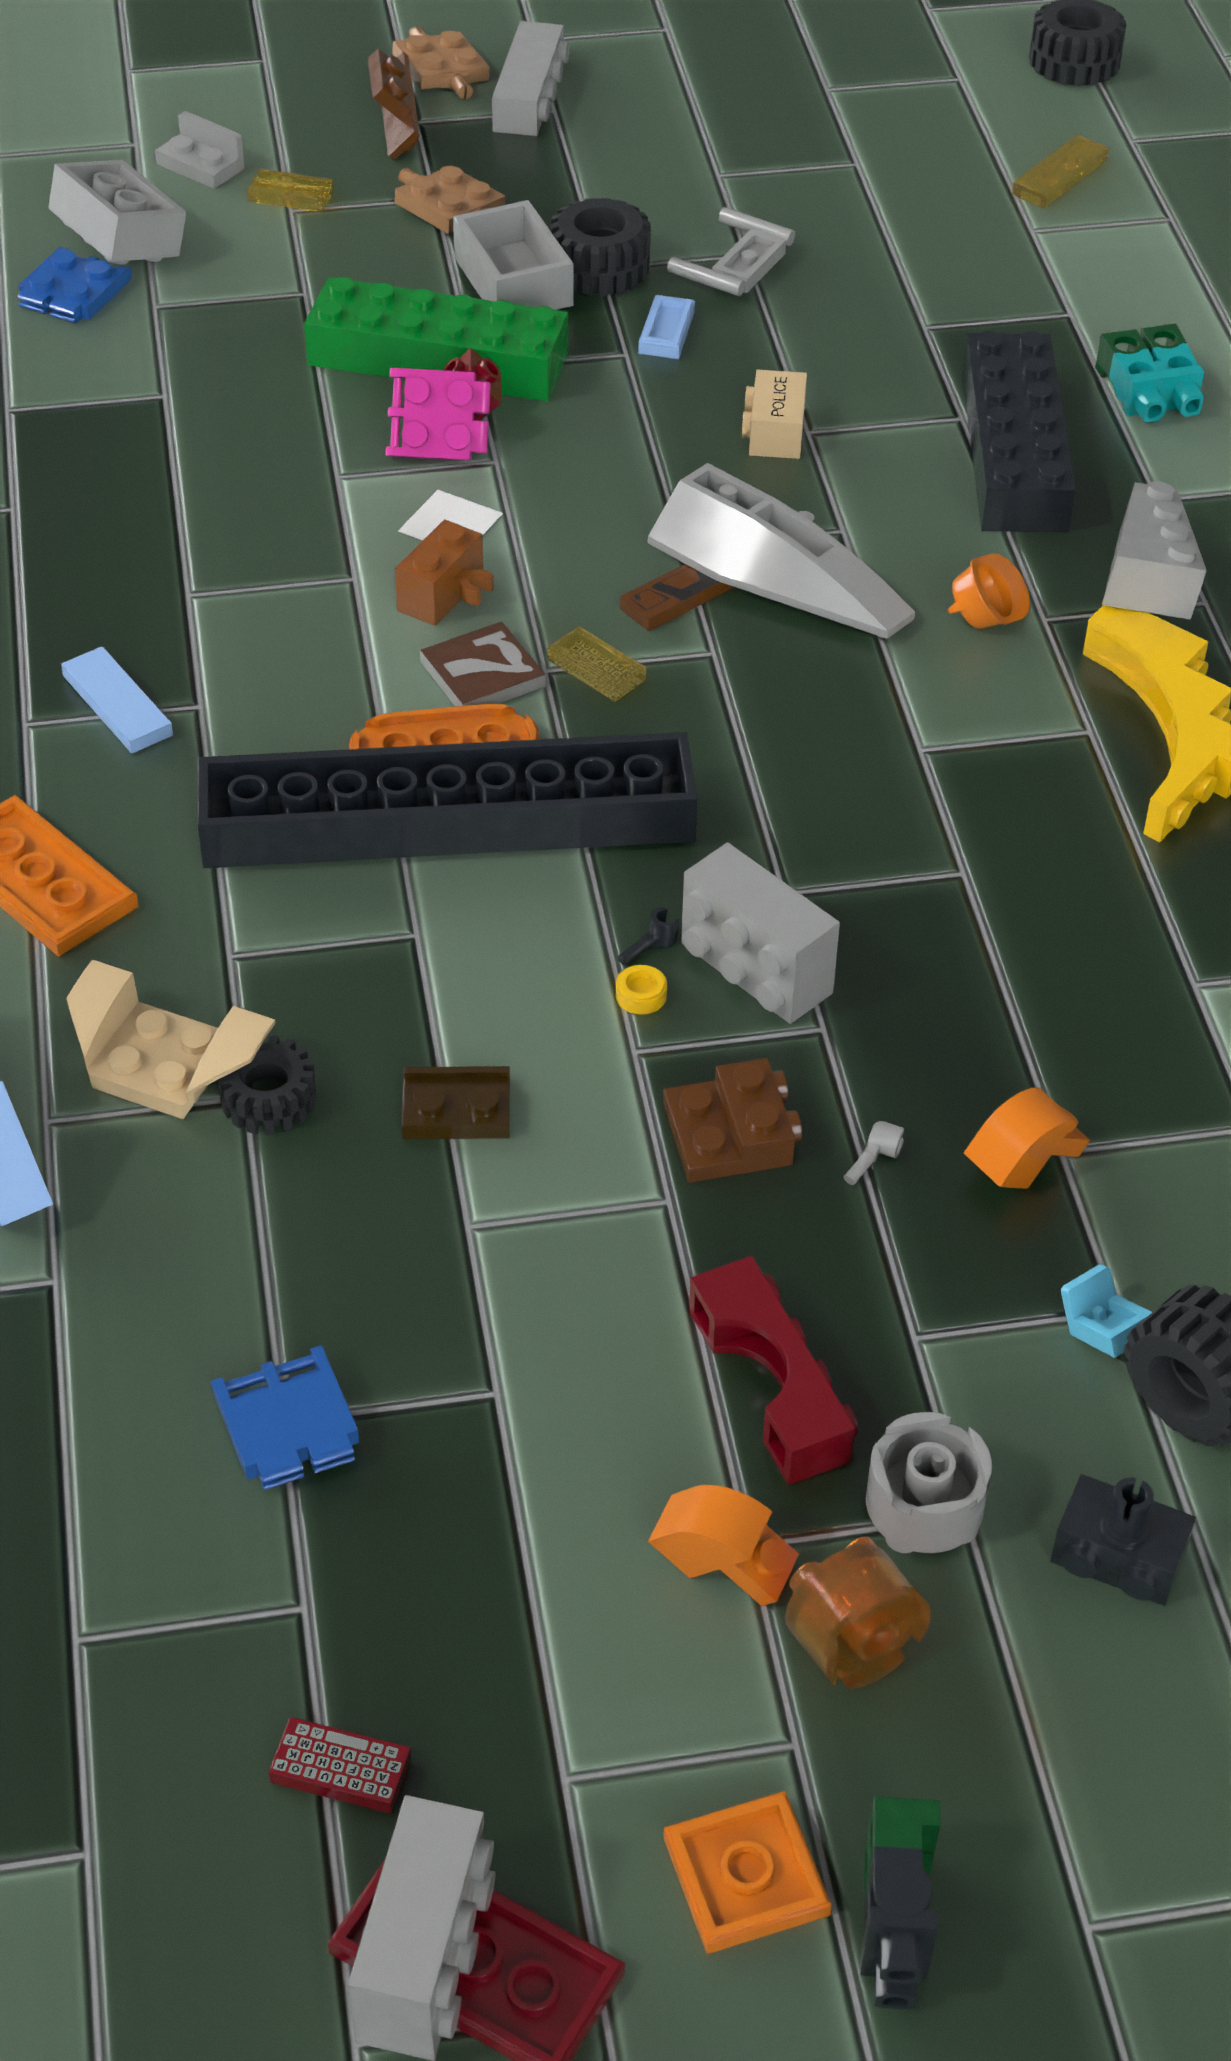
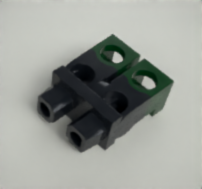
[860,1796,941,2009]

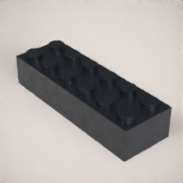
[962,331,1075,532]

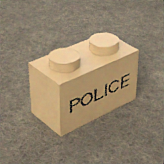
[742,369,807,459]

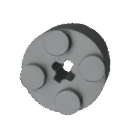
[866,1412,992,1553]

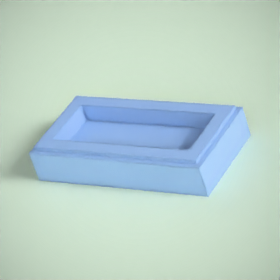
[638,295,695,359]

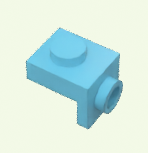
[1061,1264,1152,1358]

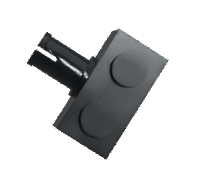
[1050,1474,1196,1606]

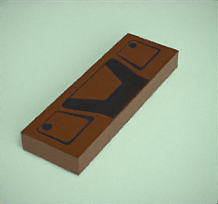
[620,564,734,631]

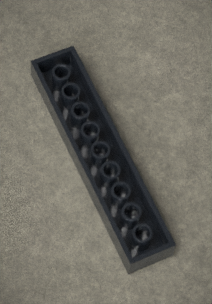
[198,732,698,868]

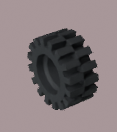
[218,1035,317,1135]

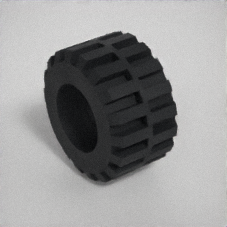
[1029,0,1127,86]
[550,198,651,296]
[1124,1285,1231,1447]

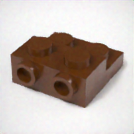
[663,1058,802,1183]

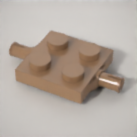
[392,26,490,100]
[395,166,505,234]

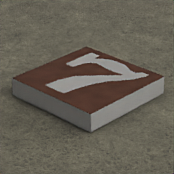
[420,621,545,707]

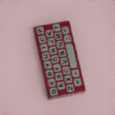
[269,1717,411,1814]

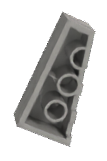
[1102,481,1207,620]

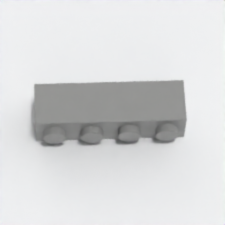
[492,21,570,136]

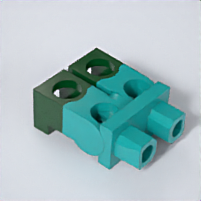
[1095,323,1205,423]

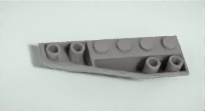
[648,463,915,639]

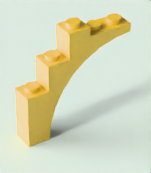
[1083,605,1231,842]

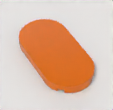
[349,704,539,749]

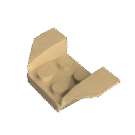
[66,960,275,1119]

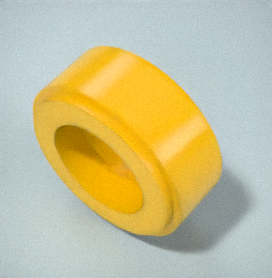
[616,965,667,1015]

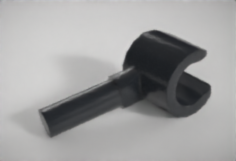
[618,907,681,966]

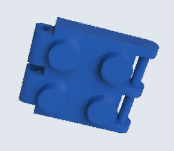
[18,247,132,323]
[210,1345,359,1490]

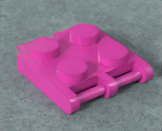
[385,368,491,461]

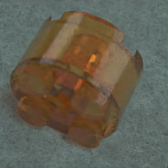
[785,1537,931,1688]

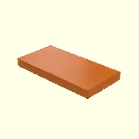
[0,795,139,957]

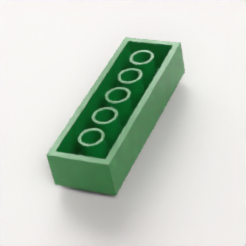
[304,277,568,402]

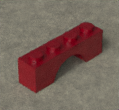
[689,1256,858,1485]

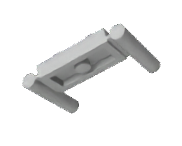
[667,207,795,297]

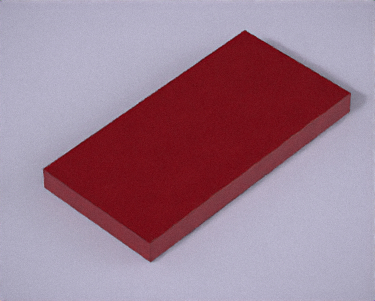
[328,1858,625,2061]

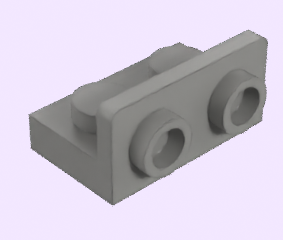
[155,111,245,189]

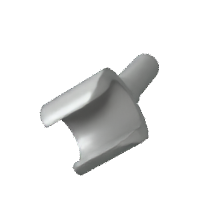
[844,1121,904,1185]

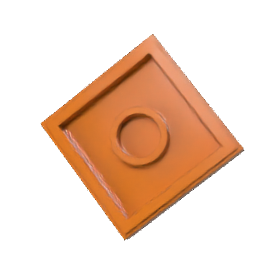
[663,1791,832,1954]

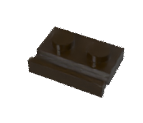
[402,1066,510,1139]

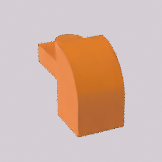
[964,1087,1091,1189]
[648,1485,799,1606]

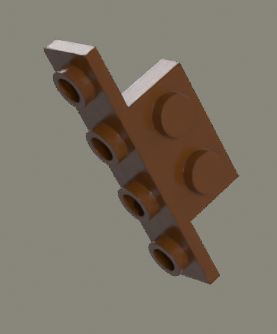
[368,48,420,160]

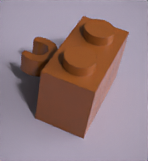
[395,519,494,626]

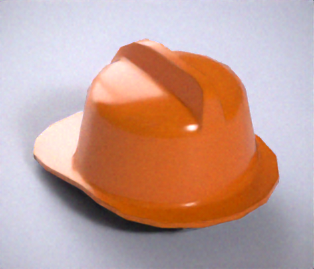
[948,553,1030,629]

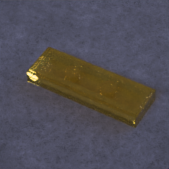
[1012,135,1109,208]

